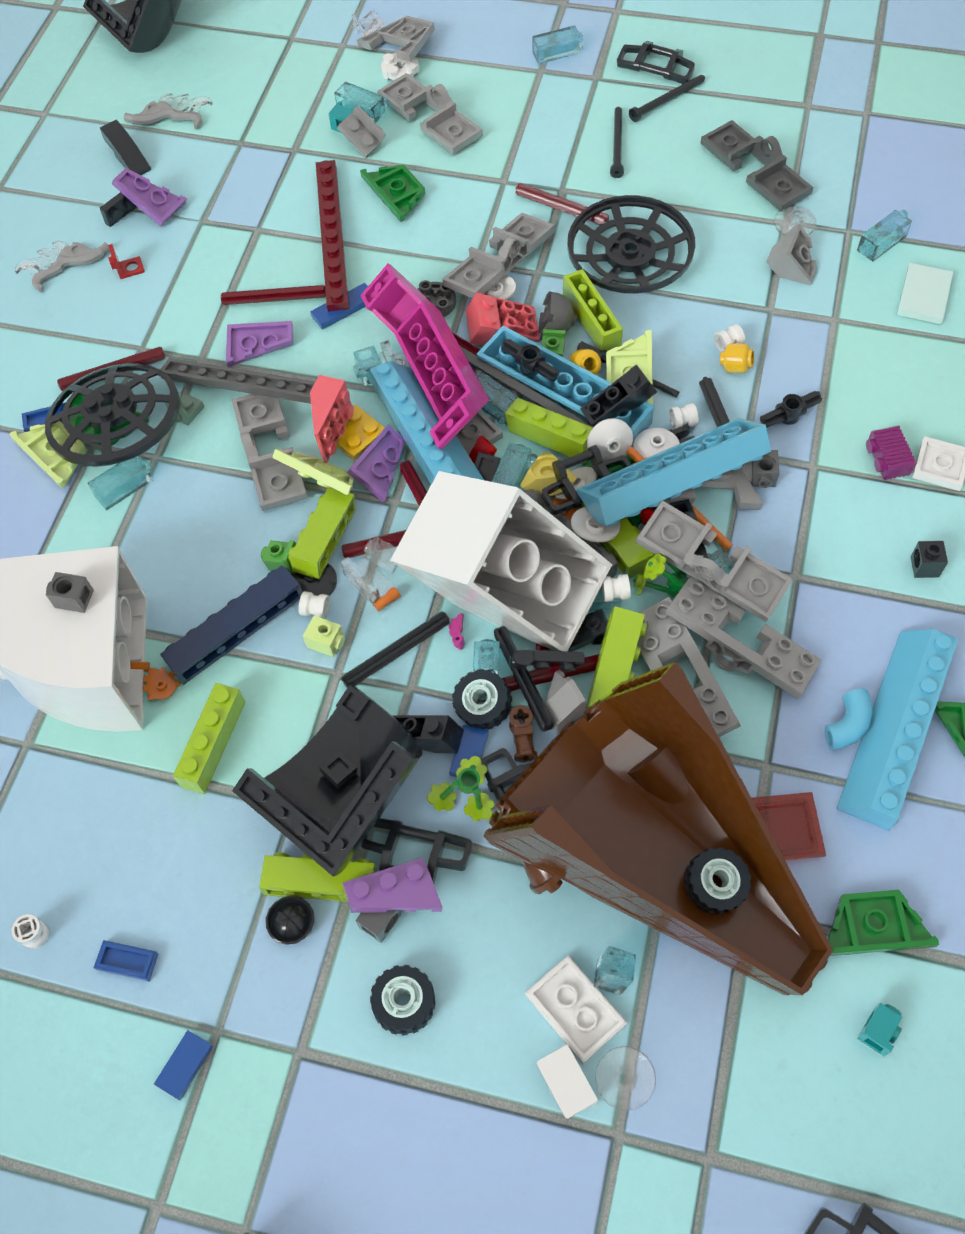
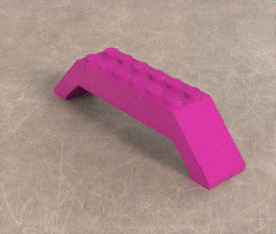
[360,263,489,450]

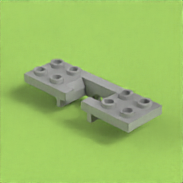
[377,73,483,155]
[442,213,555,298]
[231,394,308,511]
[635,500,793,622]
[665,576,821,699]
[637,597,741,737]

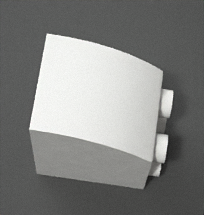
[390,471,612,652]
[0,546,147,732]

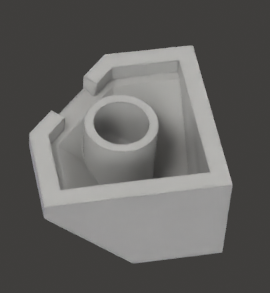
[766,224,817,285]
[545,670,586,735]

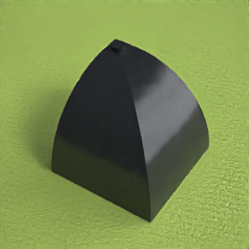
[83,0,182,53]
[232,685,422,877]

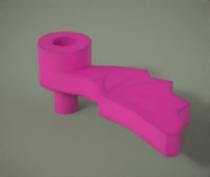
[448,613,465,650]

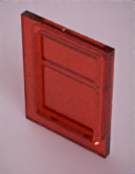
[752,792,826,860]

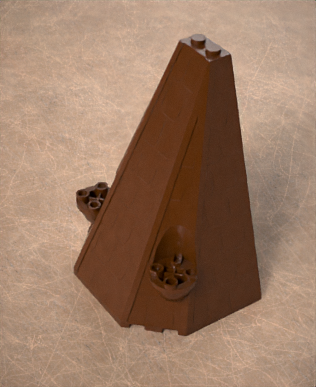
[484,662,833,996]

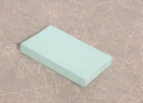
[897,263,953,324]

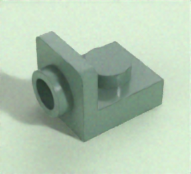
[165,393,204,426]

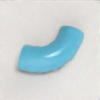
[825,688,873,751]

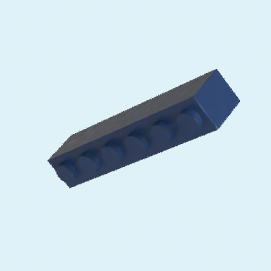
[160,565,303,685]

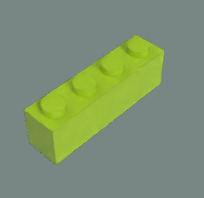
[563,269,623,351]
[505,398,593,463]
[288,488,356,579]
[577,503,654,579]
[585,606,647,709]
[173,683,246,794]
[259,852,378,902]

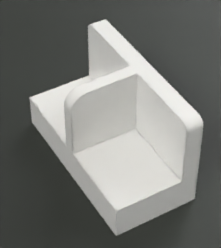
[537,1044,598,1119]

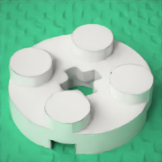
[381,53,419,81]

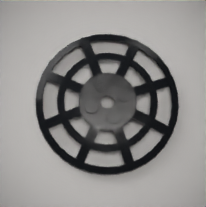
[567,195,695,294]
[45,363,180,467]

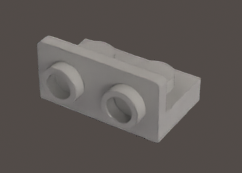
[337,105,386,158]

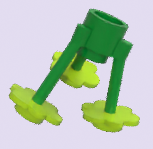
[633,553,689,597]
[427,756,495,822]

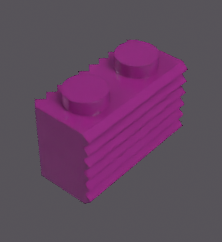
[866,425,916,480]

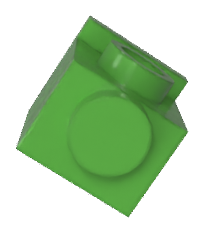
[541,329,565,357]
[261,540,296,574]

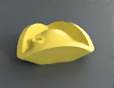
[520,452,577,496]

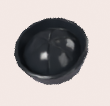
[265,896,314,945]

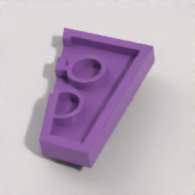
[112,168,187,227]
[226,321,293,367]
[347,425,405,502]
[343,857,443,913]

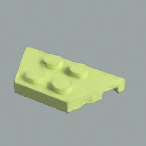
[606,330,653,405]
[9,421,87,489]
[272,449,354,495]

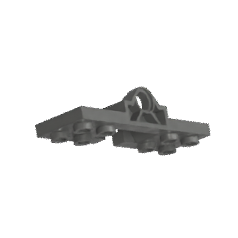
[701,120,814,212]

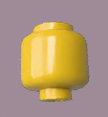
[720,343,754,373]
[569,349,601,375]

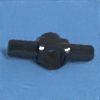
[501,339,560,382]
[760,391,822,428]

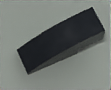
[100,119,151,175]

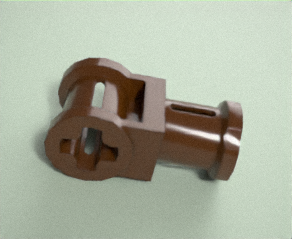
[509,705,538,762]

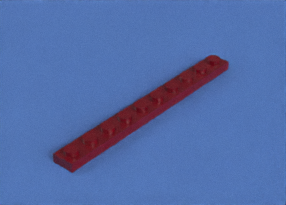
[315,160,349,312]

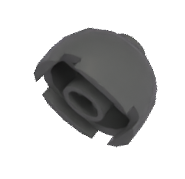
[539,291,576,335]

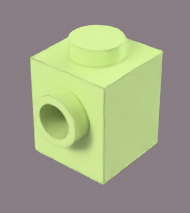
[303,616,345,657]

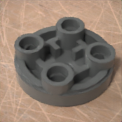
[418,280,456,317]

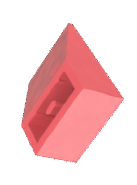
[465,292,540,346]
[310,375,354,463]

